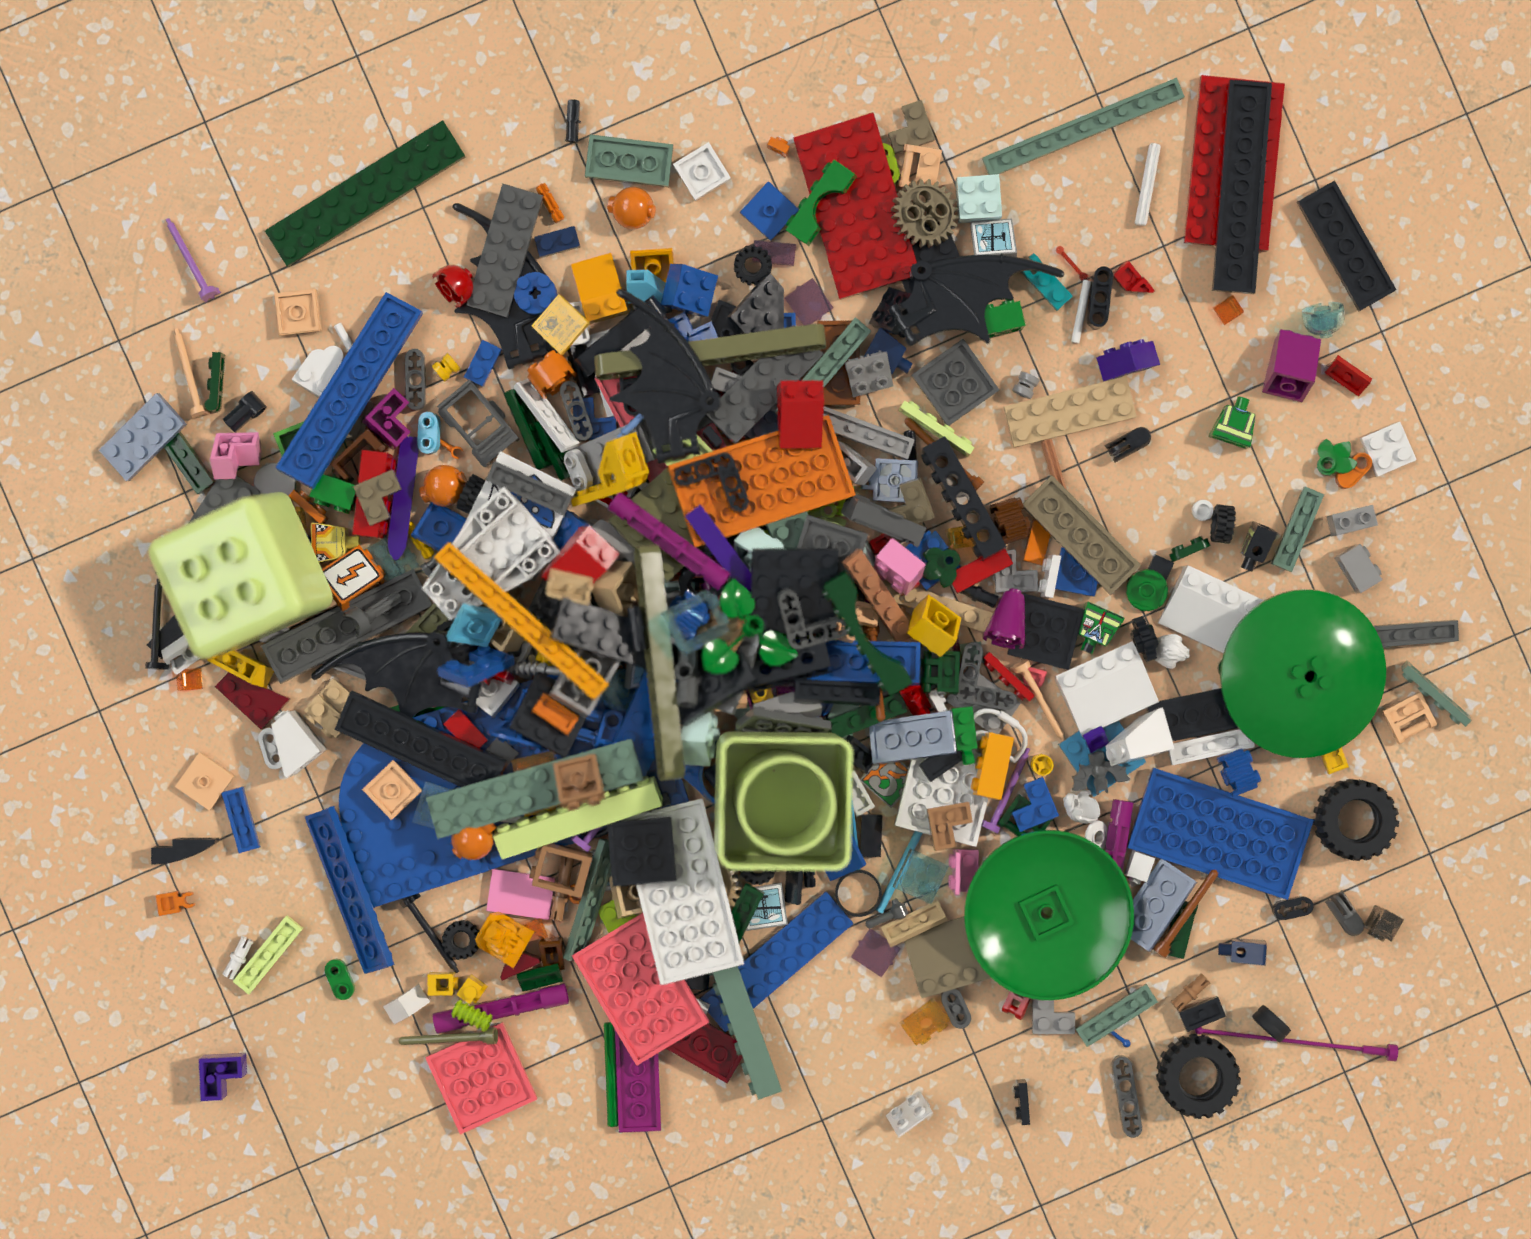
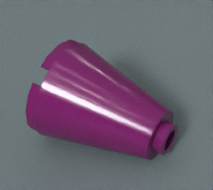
[983,588,1025,649]

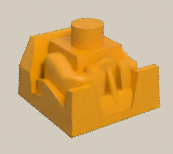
[475,912,535,969]

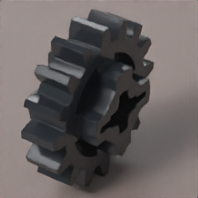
[1130,616,1159,662]

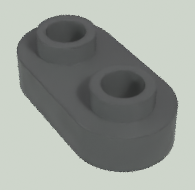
[941,989,971,1029]

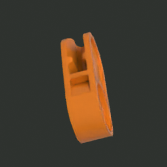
[1335,453,1372,489]

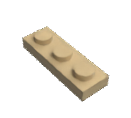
[881,900,948,947]

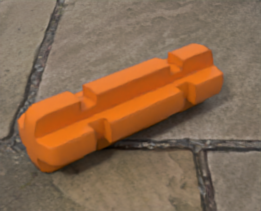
[536,183,564,223]

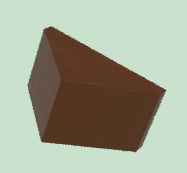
[539,937,565,970]

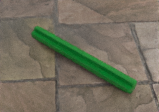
[604,1022,619,1127]

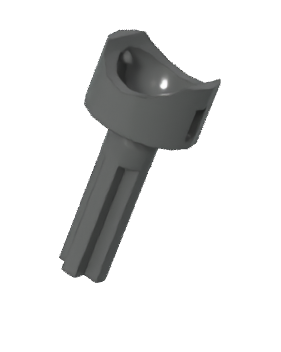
[342,590,403,639]

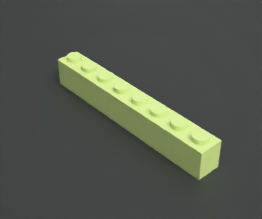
[493,776,663,859]

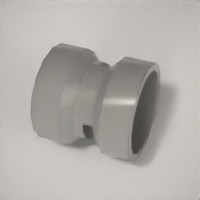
[1012,371,1040,399]

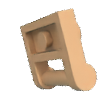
[897,144,942,187]
[1382,692,1437,745]

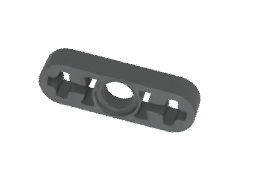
[405,349,426,411]
[560,381,593,441]

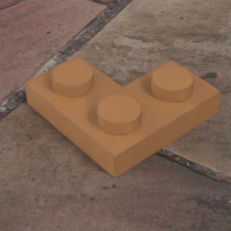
[927,802,973,851]

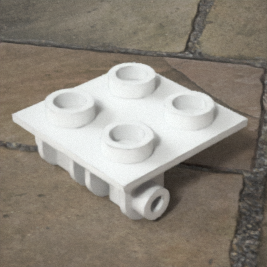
[886,1091,933,1138]

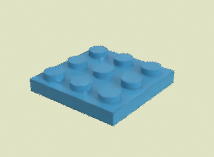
[1058,721,1146,797]

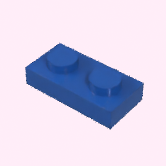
[464,340,502,387]

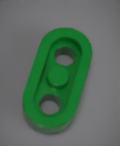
[324,958,355,1000]

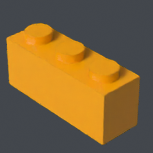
[971,732,1014,800]

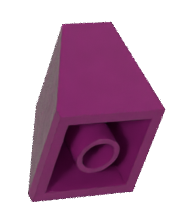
[1262,329,1321,402]

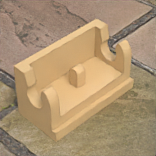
[545,568,593,605]

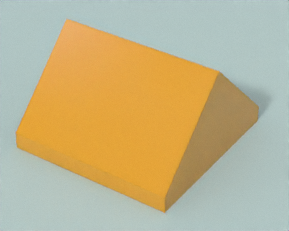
[630,248,674,283]

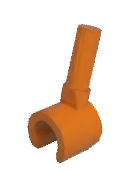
[440,438,463,459]

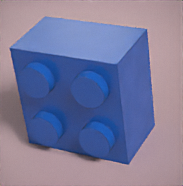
[661,264,718,317]

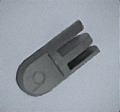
[1325,890,1364,936]

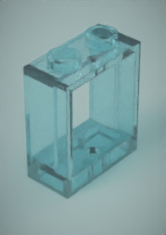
[661,589,730,656]

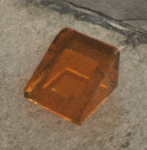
[1213,295,1244,325]
[176,668,203,691]
[523,918,548,939]

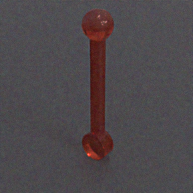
[1056,246,1088,281]

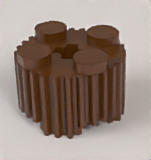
[989,497,1031,544]

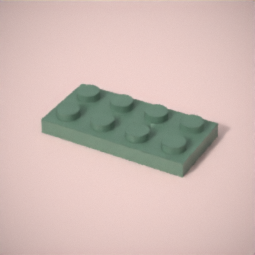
[585,134,673,188]

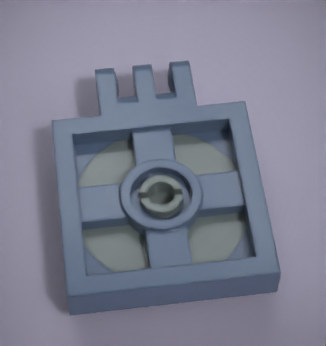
[860,458,919,503]

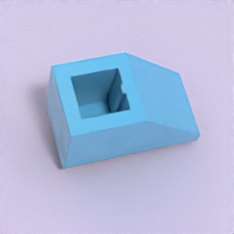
[626,270,666,303]

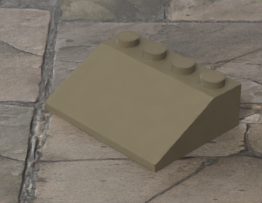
[904,916,991,998]

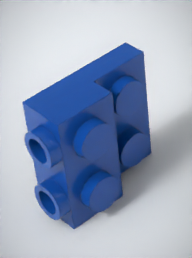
[905,530,961,591]

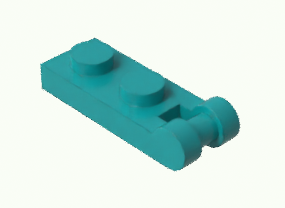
[1021,253,1073,311]

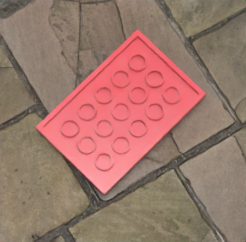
[572,913,710,1066]

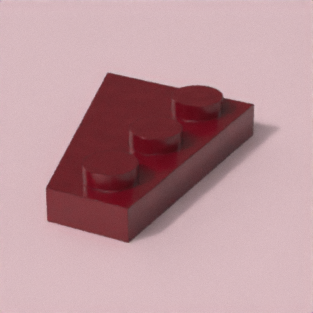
[215,672,291,730]

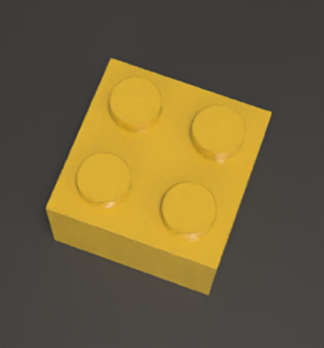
[907,594,962,657]

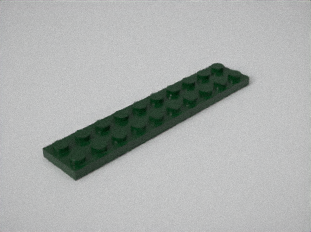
[265,120,466,267]

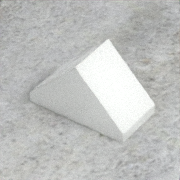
[383,984,430,1024]

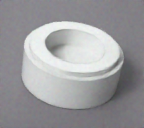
[1192,500,1214,521]

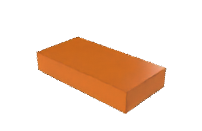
[531,693,579,736]

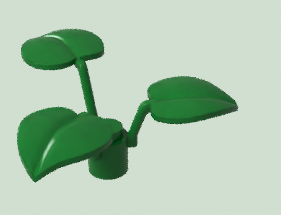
[702,579,798,674]

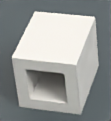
[1124,850,1155,884]

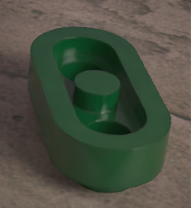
[1169,536,1211,562]

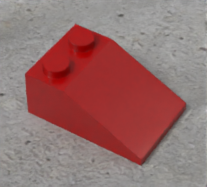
[777,381,824,449]
[541,526,619,584]

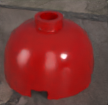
[432,265,473,307]

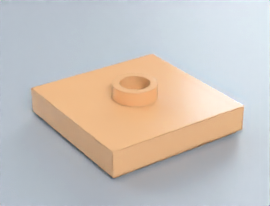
[274,289,322,336]
[175,752,235,811]
[362,760,423,820]

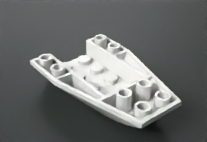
[422,487,560,620]

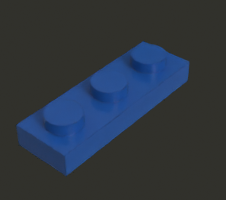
[222,787,261,853]

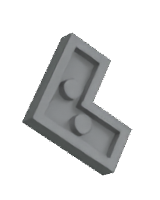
[995,550,1038,593]
[1032,999,1075,1034]

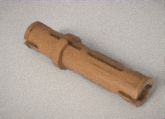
[550,856,575,921]

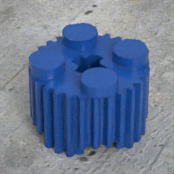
[668,590,710,640]
[1217,748,1261,797]

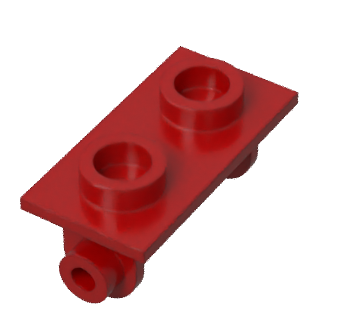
[900,684,932,716]

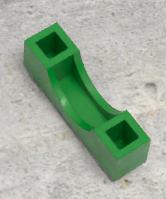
[786,160,857,246]

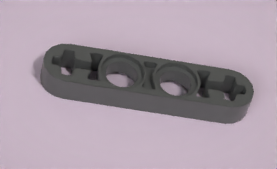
[1112,1055,1142,1138]

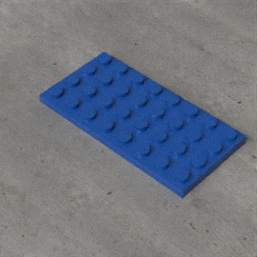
[1127,767,1314,900]

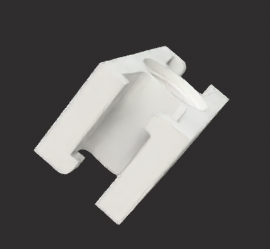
[161,635,200,675]

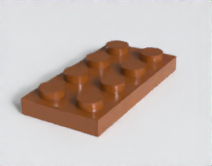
[817,320,860,406]

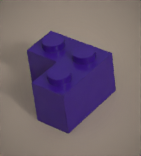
[1096,339,1160,382]
[199,1053,247,1101]

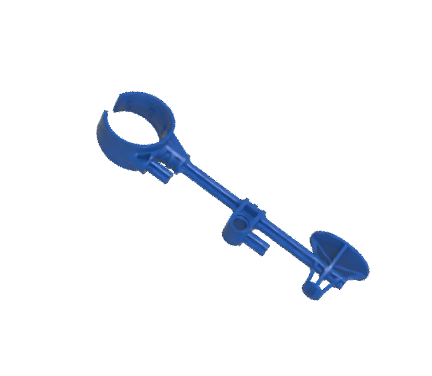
[488,688,717,804]

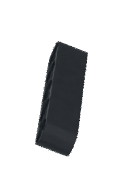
[573,295,667,377]

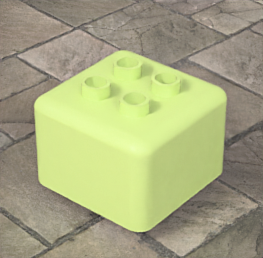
[149,492,333,659]
[714,731,852,870]

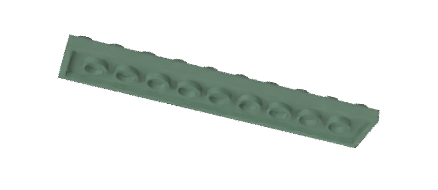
[426,739,644,839]

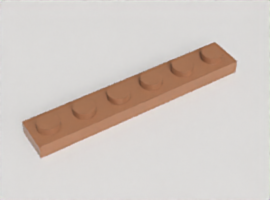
[842,549,923,647]

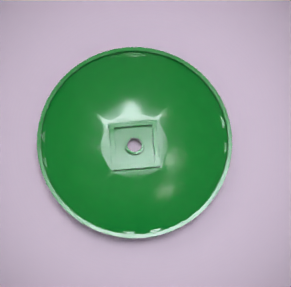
[1220,589,1386,758]
[964,830,1134,1000]

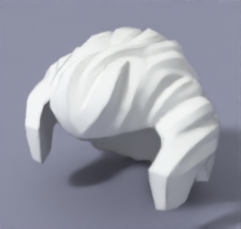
[1155,634,1190,669]
[1063,790,1100,824]

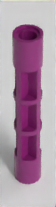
[608,492,731,591]
[1105,799,1134,872]
[433,983,569,1034]

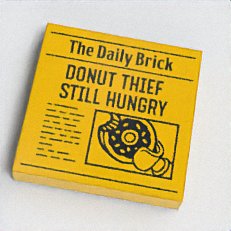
[532,294,590,355]

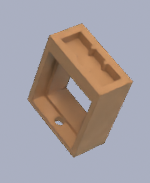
[529,843,592,898]

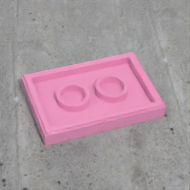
[486,869,555,920]

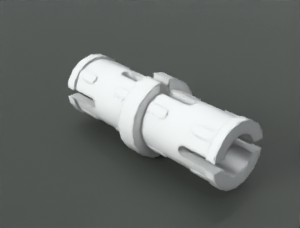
[222,936,254,980]

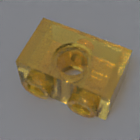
[900,997,950,1046]

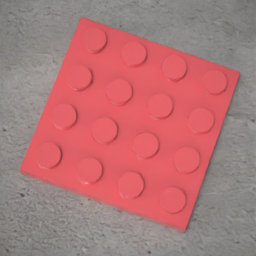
[425,1022,537,1135]

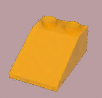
[571,253,629,325]

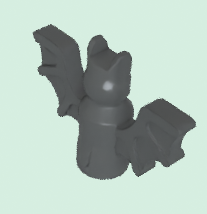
[1072,751,1130,795]

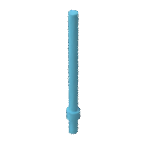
[876,831,923,913]

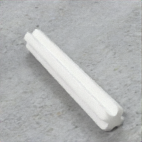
[1135,143,1161,226]

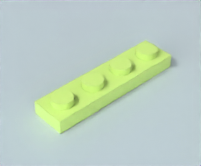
[898,401,975,457]
[233,915,304,994]

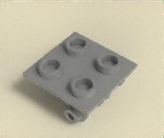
[844,350,893,397]

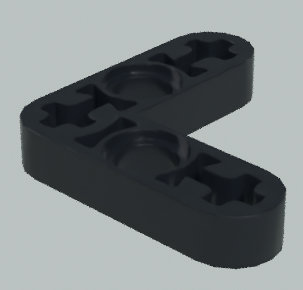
[674,452,749,513]

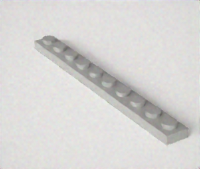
[711,367,915,460]

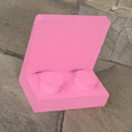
[948,849,979,895]

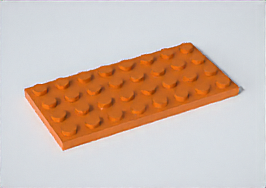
[667,415,856,547]

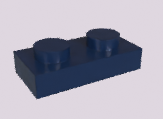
[534,226,580,258]

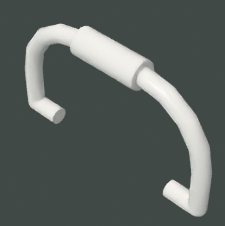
[973,708,1028,763]

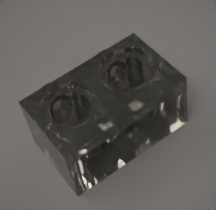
[1364,905,1404,942]

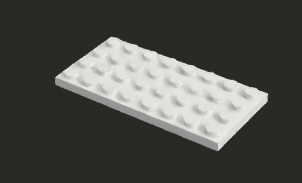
[621,798,744,985]

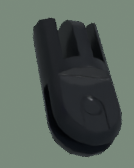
[1105,427,1151,463]

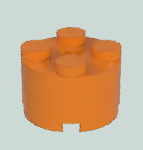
[527,350,577,399]

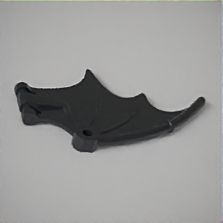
[452,203,558,370]
[888,253,1064,346]
[609,289,722,464]
[311,629,481,718]

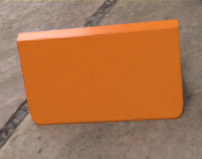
[1022,520,1050,566]

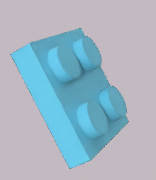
[447,604,502,647]

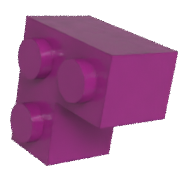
[362,388,410,450]

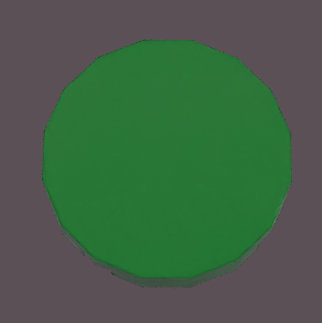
[1126,569,1168,611]

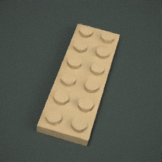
[1004,376,1137,448]

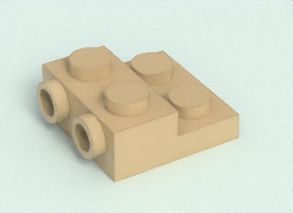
[304,678,350,738]

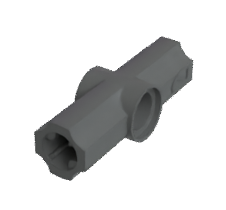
[675,640,701,708]

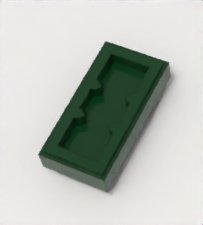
[517,963,563,992]

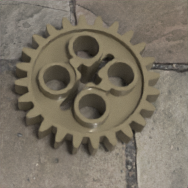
[891,179,959,248]

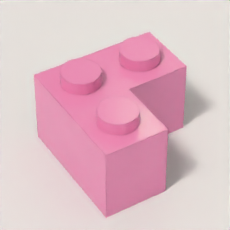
[210,432,262,480]

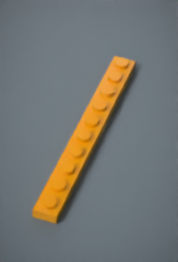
[434,542,609,701]

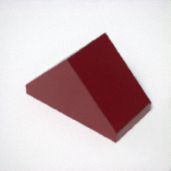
[500,951,542,981]

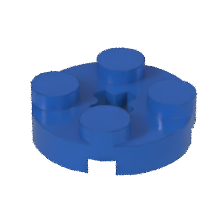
[514,272,557,315]

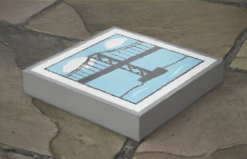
[970,218,1017,257]
[740,882,788,931]

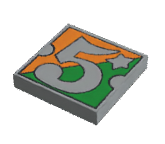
[860,761,908,808]

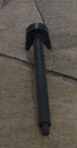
[145,579,169,670]
[399,893,459,973]

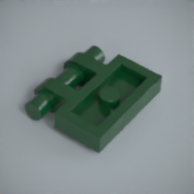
[920,651,960,695]

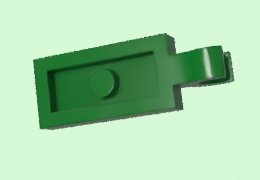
[950,706,978,765]

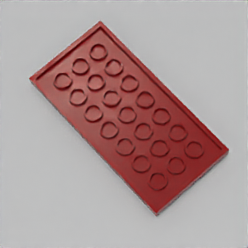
[1184,75,1285,251]
[793,112,920,300]

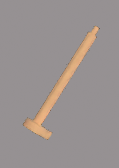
[174,329,210,419]
[1009,659,1066,742]

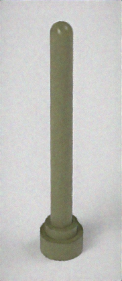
[399,1027,498,1045]

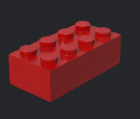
[352,450,396,539]

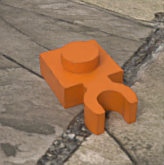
[155,891,195,916]

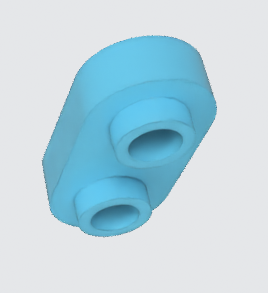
[417,412,441,454]

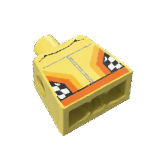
[311,523,360,563]

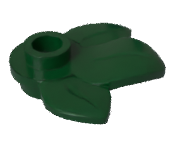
[922,547,960,588]

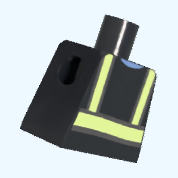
[1240,521,1278,572]

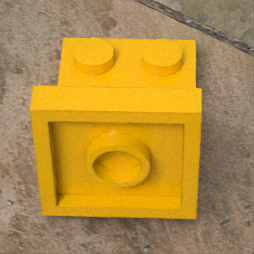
[571,432,649,507]

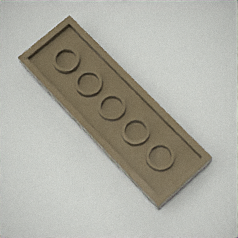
[1023,475,1141,595]

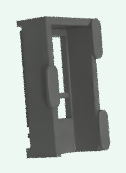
[437,379,520,467]
[841,493,926,547]

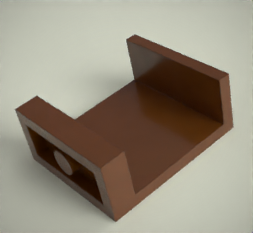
[331,429,388,482]

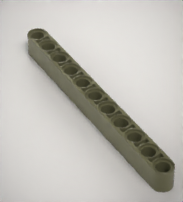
[594,324,826,380]
[634,544,685,781]

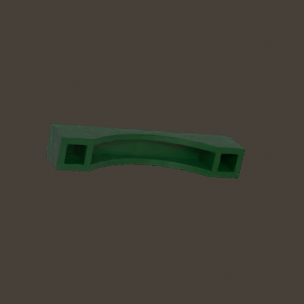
[822,570,913,696]

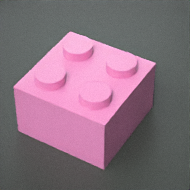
[874,538,926,596]

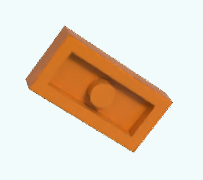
[288,490,329,524]

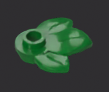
[1317,439,1357,476]

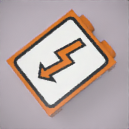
[322,545,385,612]

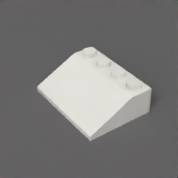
[1158,565,1264,653]
[1055,641,1159,737]

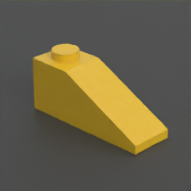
[207,650,274,688]

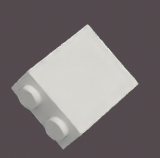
[1105,708,1174,766]
[272,710,327,778]

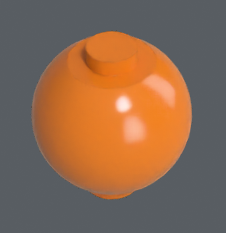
[607,187,656,229]
[419,465,467,507]
[451,823,496,860]

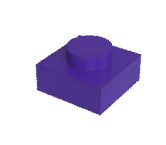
[1083,726,1109,753]

